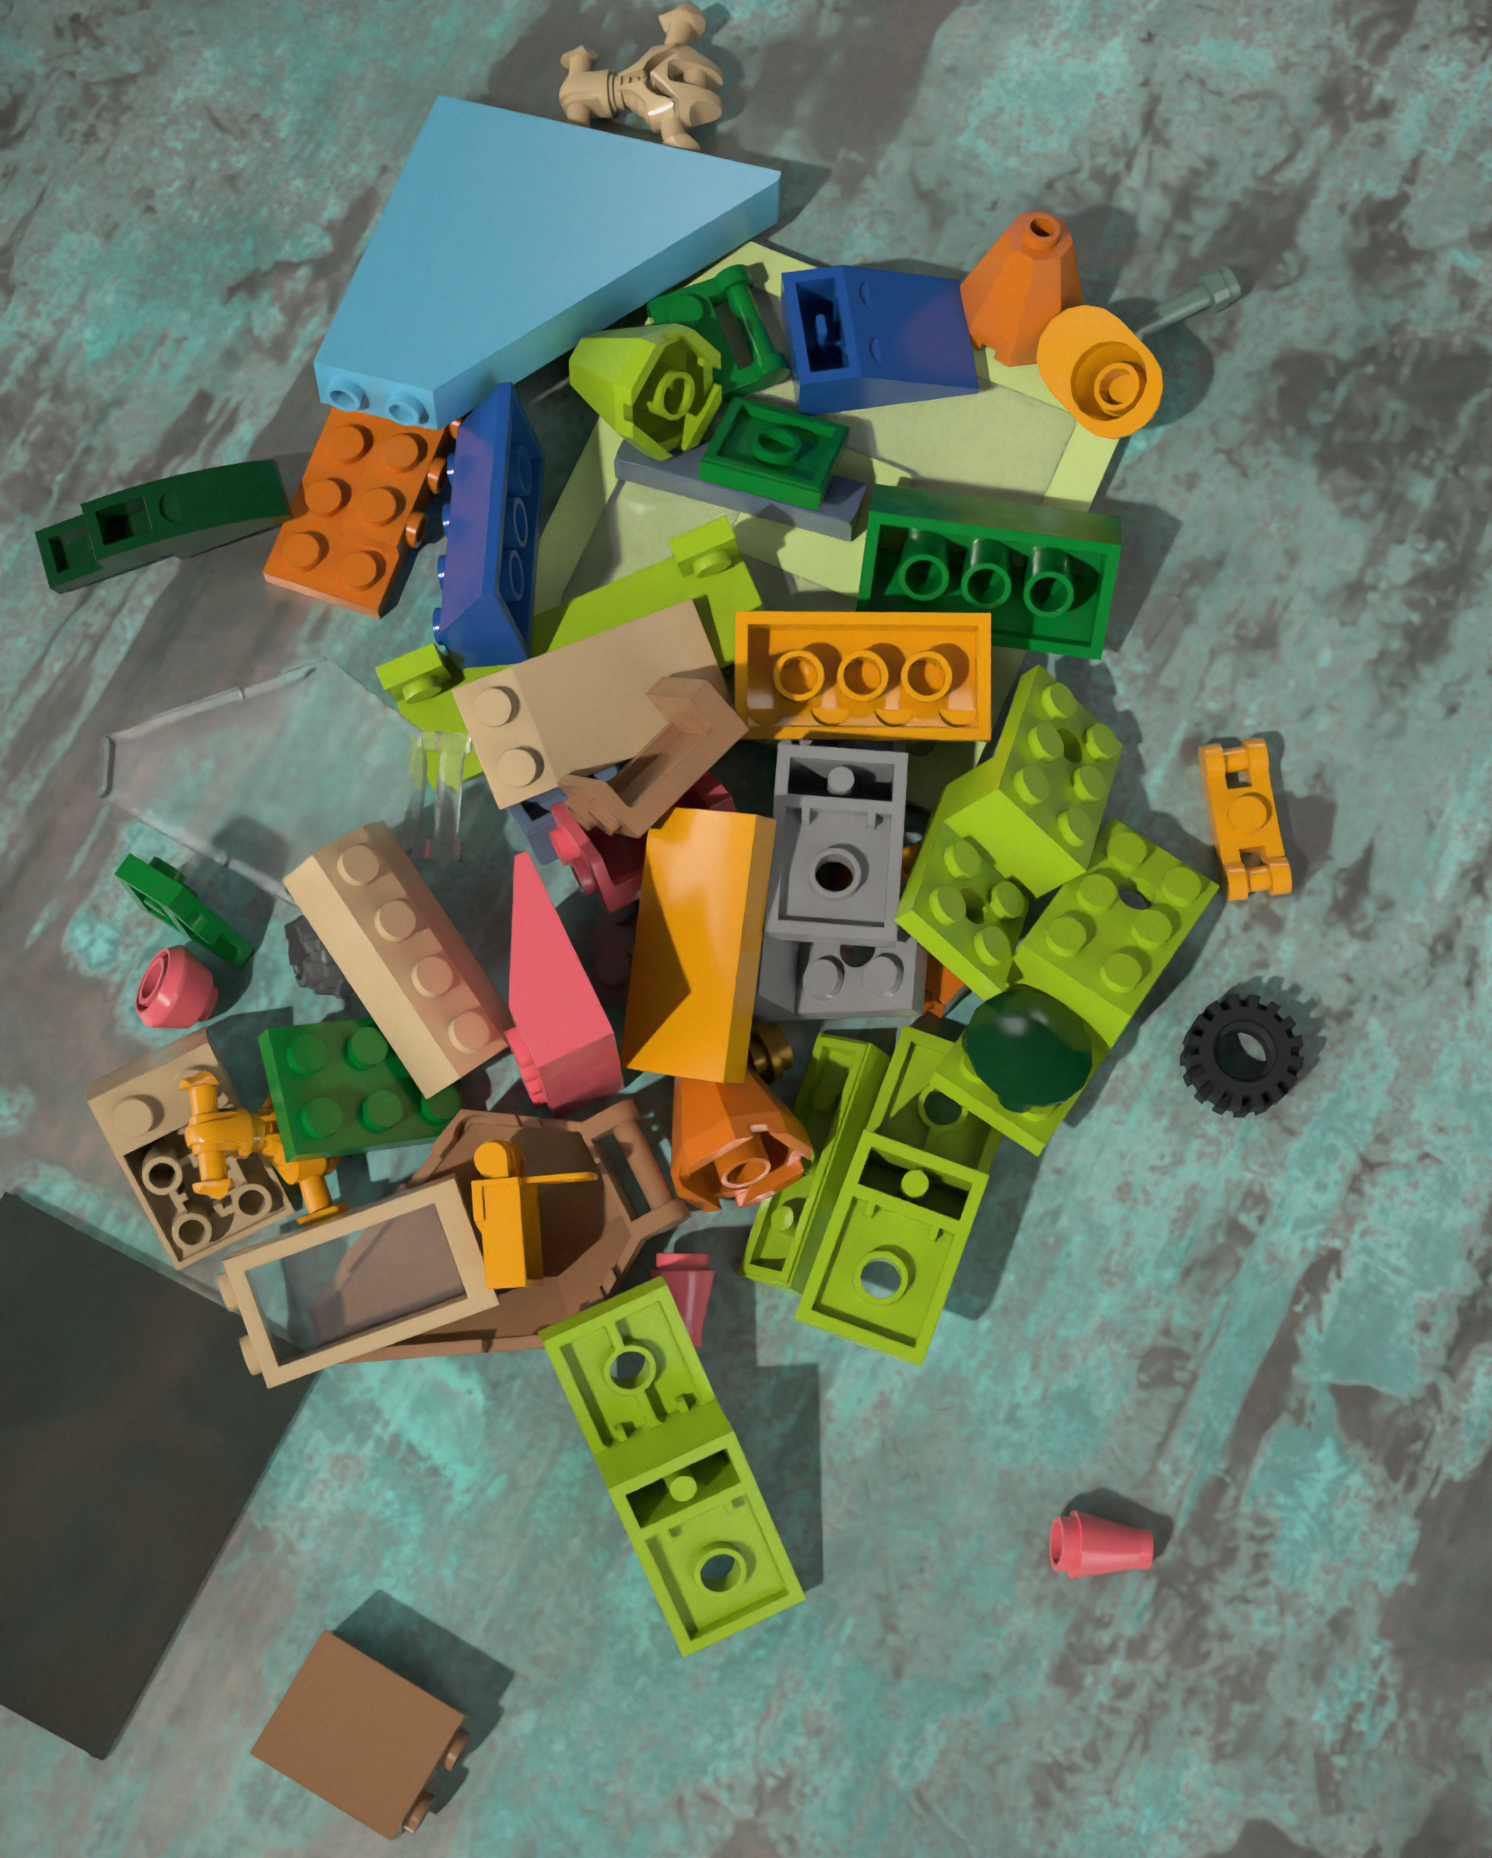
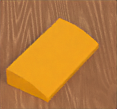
[734,611,991,742]
[620,807,777,1084]

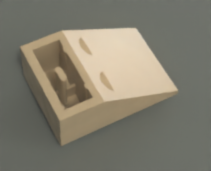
[87,1026,295,1271]

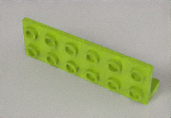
[375,515,766,793]

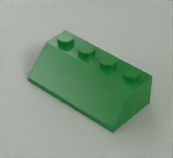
[856,484,1122,660]

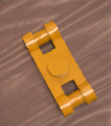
[1198,737,1292,902]

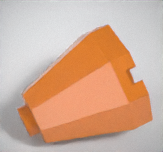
[960,211,1084,367]
[670,1062,813,1212]

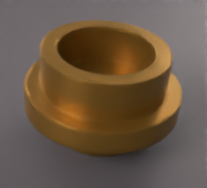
[747,1021,794,1085]

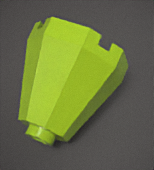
[569,323,722,462]

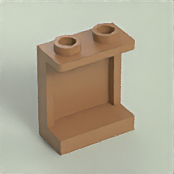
[557,677,749,839]
[250,1629,472,1841]

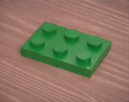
[258,1017,468,1163]

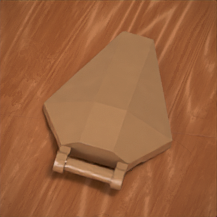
[307,1099,691,1364]

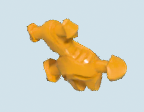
[179,1070,350,1226]

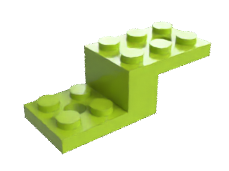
[894,664,1123,1001]
[928,817,1220,1157]
[794,1025,1003,1368]
[538,1275,806,1658]

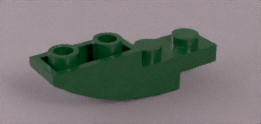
[35,459,293,594]

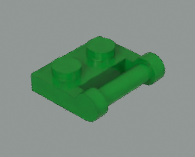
[646,264,791,405]

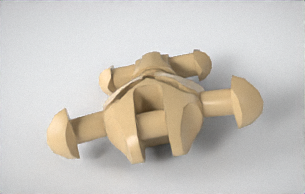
[559,1,723,154]

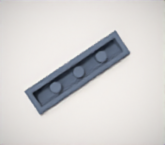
[614,439,868,542]

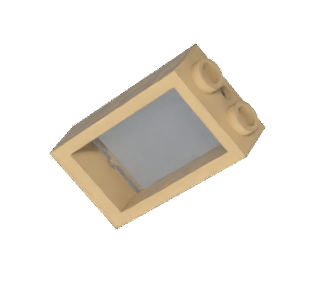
[217,1173,499,1389]

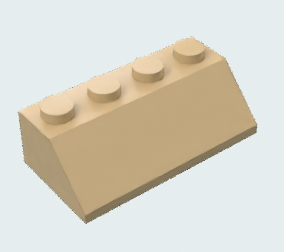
[282,820,515,1099]

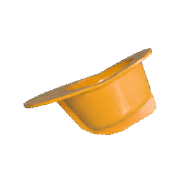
[1036,305,1164,439]

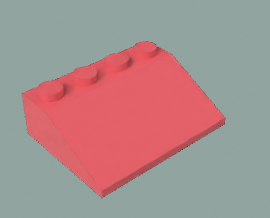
[504,850,625,1120]

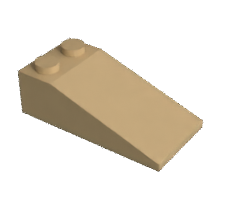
[451,598,734,810]

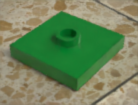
[698,397,850,511]

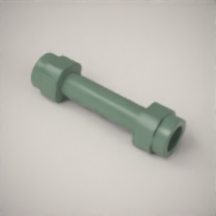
[1116,265,1240,342]

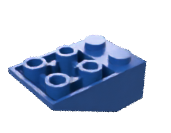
[780,265,979,416]

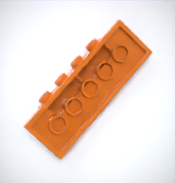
[262,406,472,619]

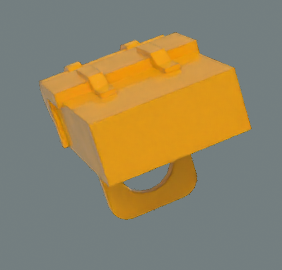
[471,1139,598,1290]

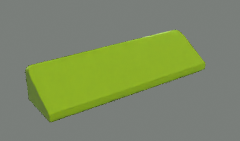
[736,1033,891,1297]

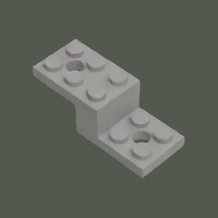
[763,740,909,948]
[590,883,928,1022]

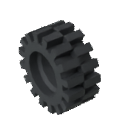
[1180,994,1304,1118]

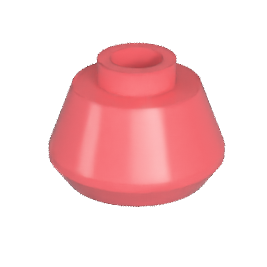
[135,945,218,1029]

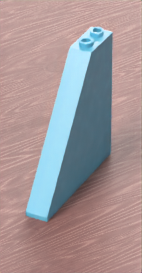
[313,94,782,431]

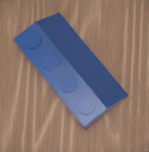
[433,382,545,669]

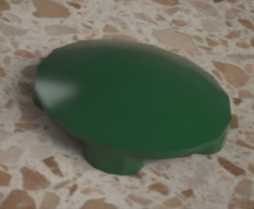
[962,990,1093,1113]

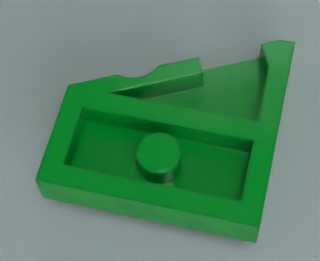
[115,853,255,971]

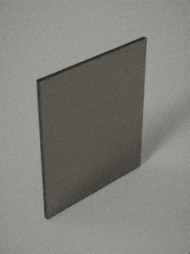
[0,1192,318,1760]

